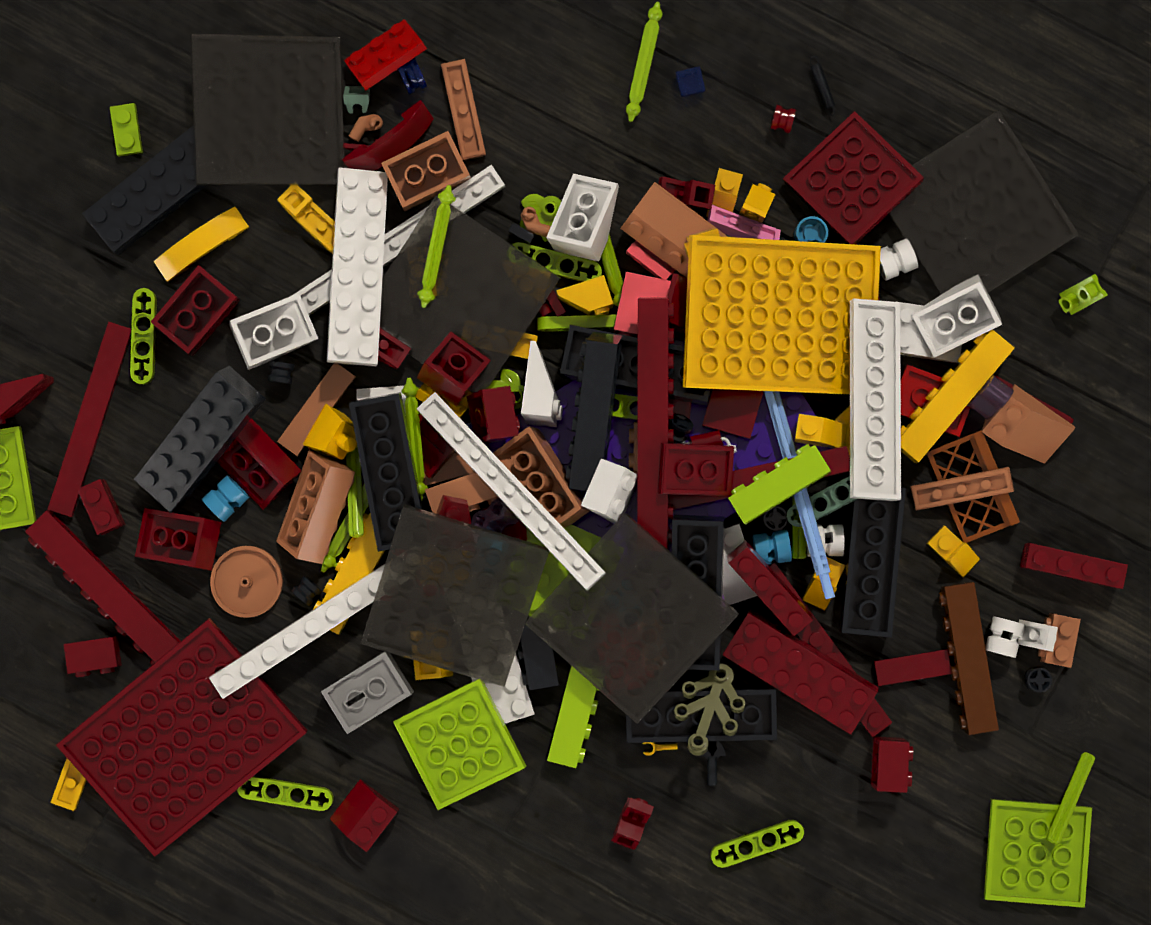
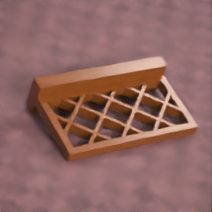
[927,430,1020,543]

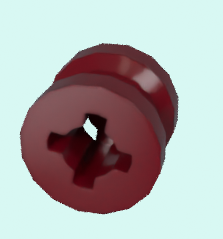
[771,105,796,133]

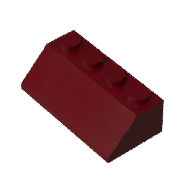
[217,418,302,510]

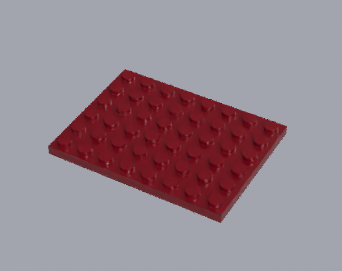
[56,618,307,857]

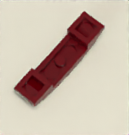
[342,100,434,171]

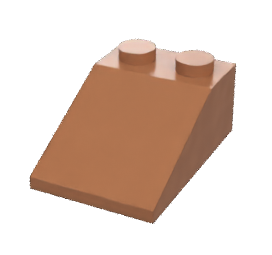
[982,384,1075,464]

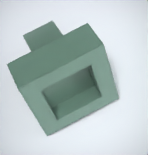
[343,86,370,113]

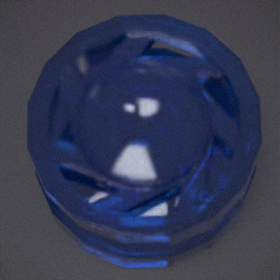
[398,57,427,95]

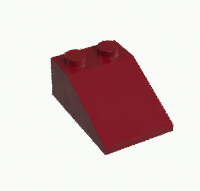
[0,374,54,425]
[135,508,221,571]

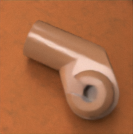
[349,114,383,142]
[521,207,551,237]

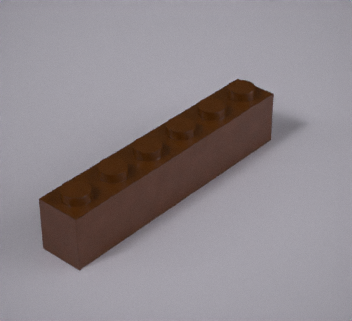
[938,582,999,735]

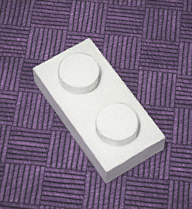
[1016,619,1058,652]

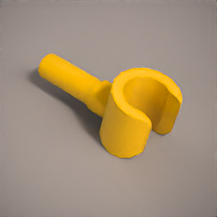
[643,742,678,756]

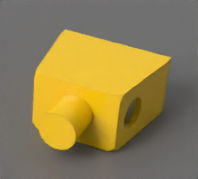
[303,404,357,460]

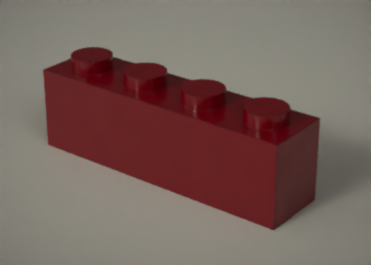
[727,540,813,636]
[1020,543,1128,589]

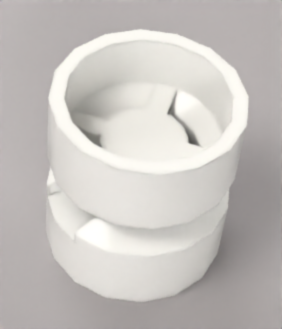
[880,238,918,281]
[807,524,844,557]
[985,616,1024,658]

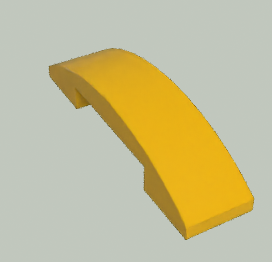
[277,182,335,254]
[154,207,249,282]

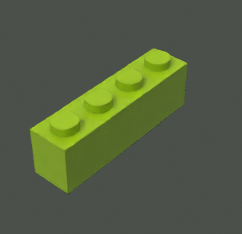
[728,444,832,525]
[547,663,604,768]

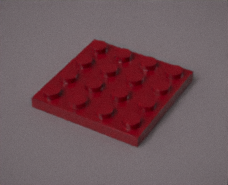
[783,111,924,245]

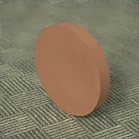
[210,546,283,618]

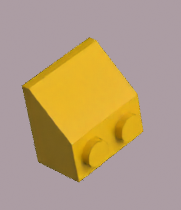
[556,275,613,316]

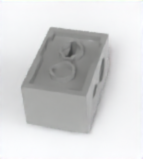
[321,650,414,734]

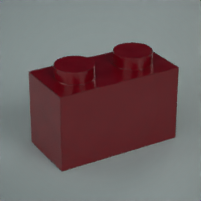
[77,479,126,535]
[63,636,122,677]

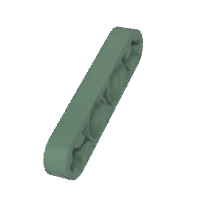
[787,476,857,527]

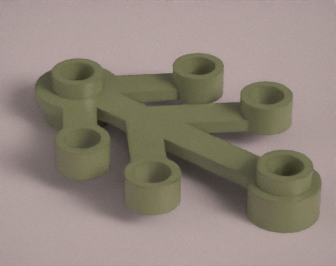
[674,664,745,756]

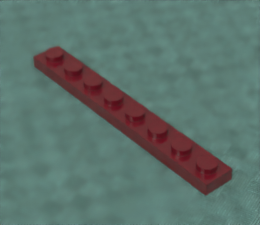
[770,562,892,737]

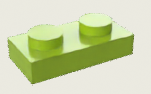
[110,103,143,157]

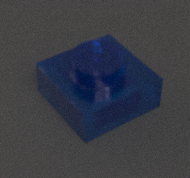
[676,66,705,97]

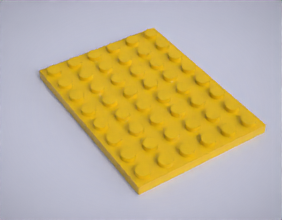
[683,235,881,394]

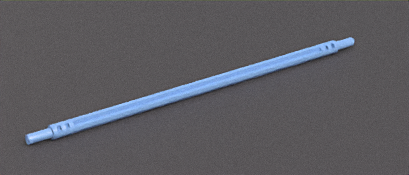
[724,216,835,600]

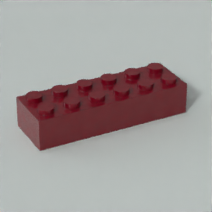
[723,609,879,734]

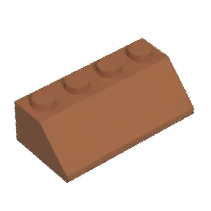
[620,182,728,278]
[493,426,590,528]
[276,450,355,564]

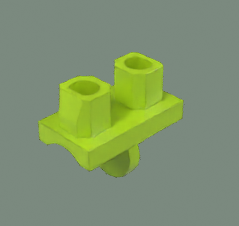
[1059,274,1108,315]

